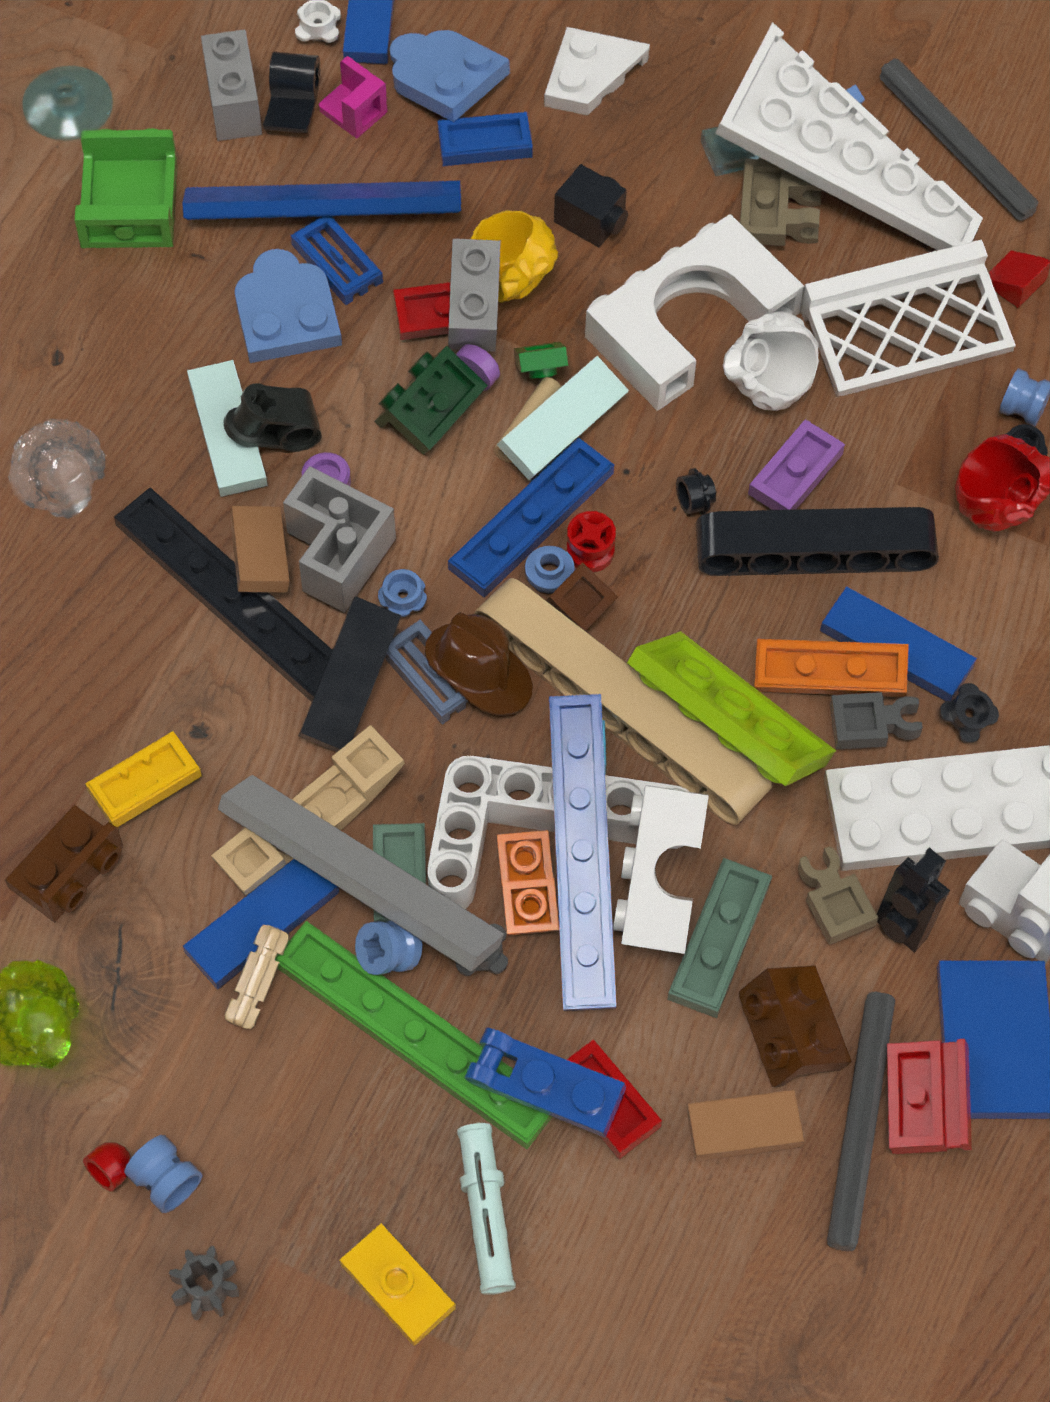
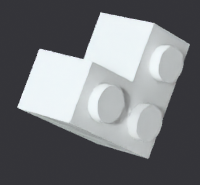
[959,839,1050,964]

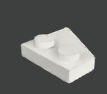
[544,27,650,116]

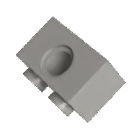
[201,29,262,141]
[448,238,500,352]

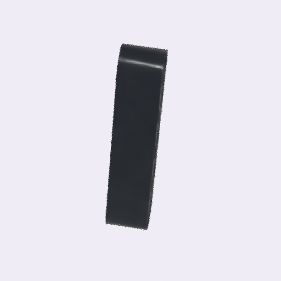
[695,507,939,576]

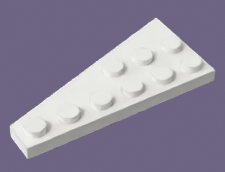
[715,22,983,250]

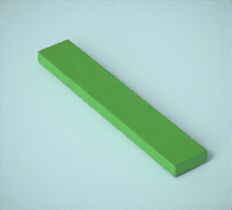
[275,921,552,1150]

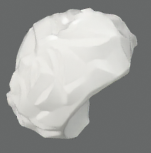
[723,312,819,411]

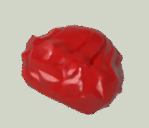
[955,434,1050,532]

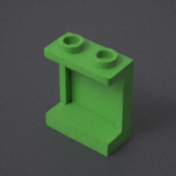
[75,128,177,248]

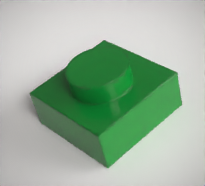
[513,342,568,378]

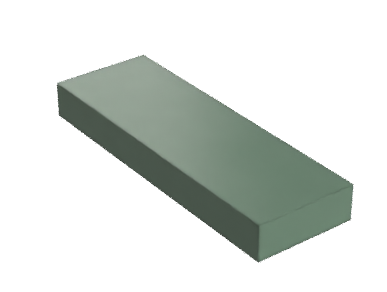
[667,858,772,1018]

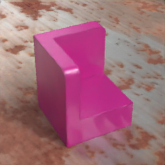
[319,56,387,139]

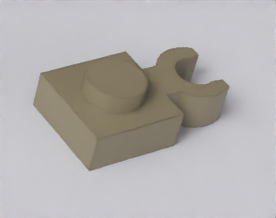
[798,846,878,945]

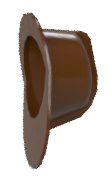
[424,612,533,716]

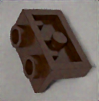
[5,804,123,923]

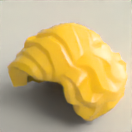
[470,210,558,303]

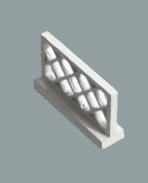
[800,239,1016,397]

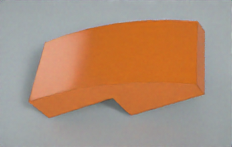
[496,830,559,936]

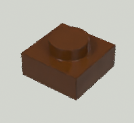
[546,562,618,631]

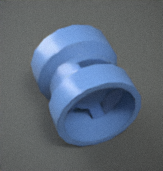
[124,1135,202,1213]

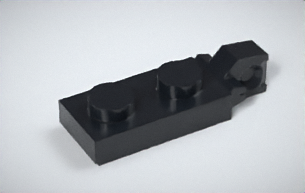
[877,847,950,953]

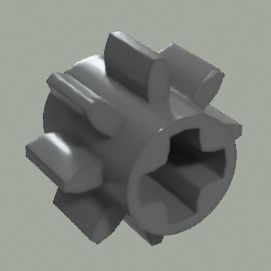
[169,1246,240,1321]

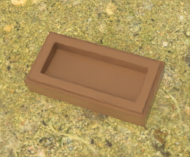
[230,506,290,593]
[687,1090,804,1161]

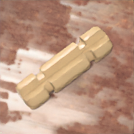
[224,925,289,1029]

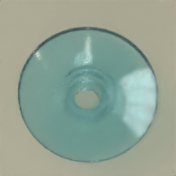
[22,66,113,140]

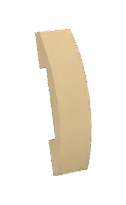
[211,725,405,895]

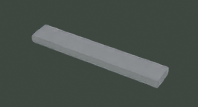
[218,775,504,972]

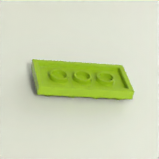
[627,631,836,787]

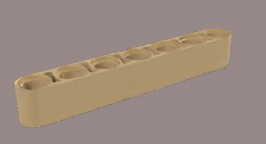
[474,578,772,825]

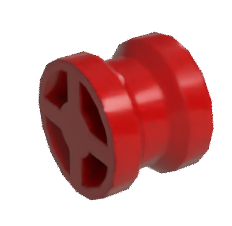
[567,511,616,572]

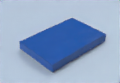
[937,960,1050,1119]

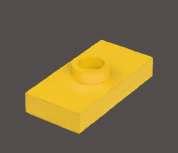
[85,731,202,827]
[339,1223,456,1346]

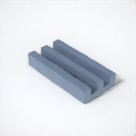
[385,619,468,724]

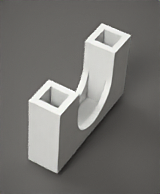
[585,214,804,411]

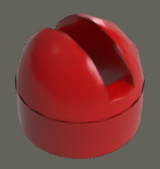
[83,1142,131,1192]

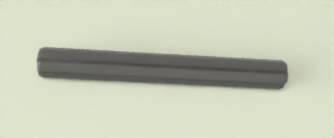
[880,58,1039,221]
[827,991,895,1251]

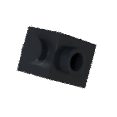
[554,164,628,248]

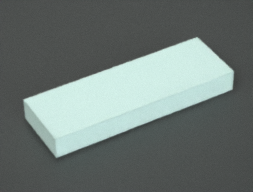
[497,356,629,480]
[187,360,268,497]

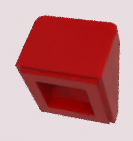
[988,250,1050,308]

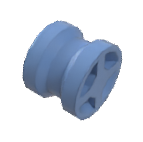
[999,368,1050,427]
[355,921,422,975]

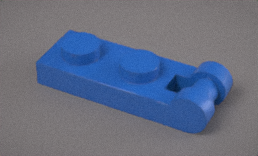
[464,1028,626,1138]

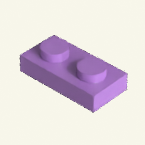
[748,419,845,510]

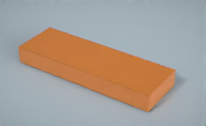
[755,639,909,697]

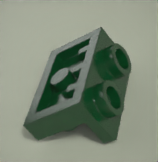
[374,345,488,455]

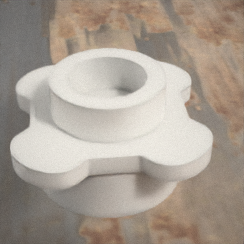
[295,0,341,43]

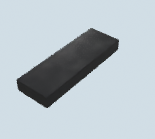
[298,596,401,752]

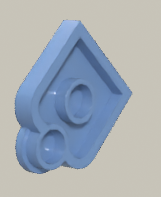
[390,30,510,122]
[235,249,342,363]

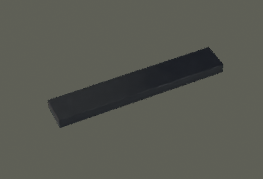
[114,487,332,701]

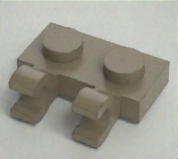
[740,158,821,246]

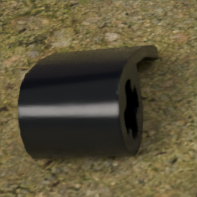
[263,52,320,133]

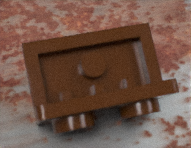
[739,965,852,1087]

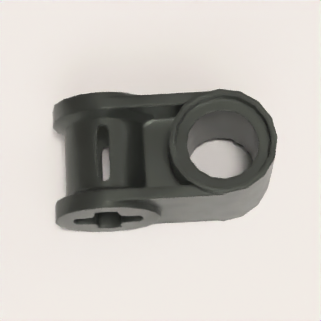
[223,383,322,452]

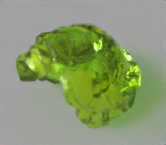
[0,960,80,1069]

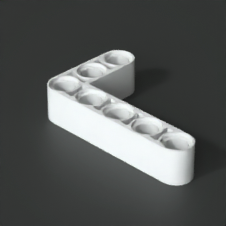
[428,756,690,909]

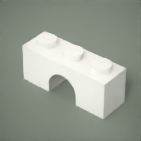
[613,785,709,954]

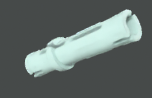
[457,1123,516,1295]

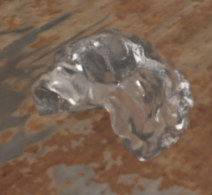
[8,419,106,519]

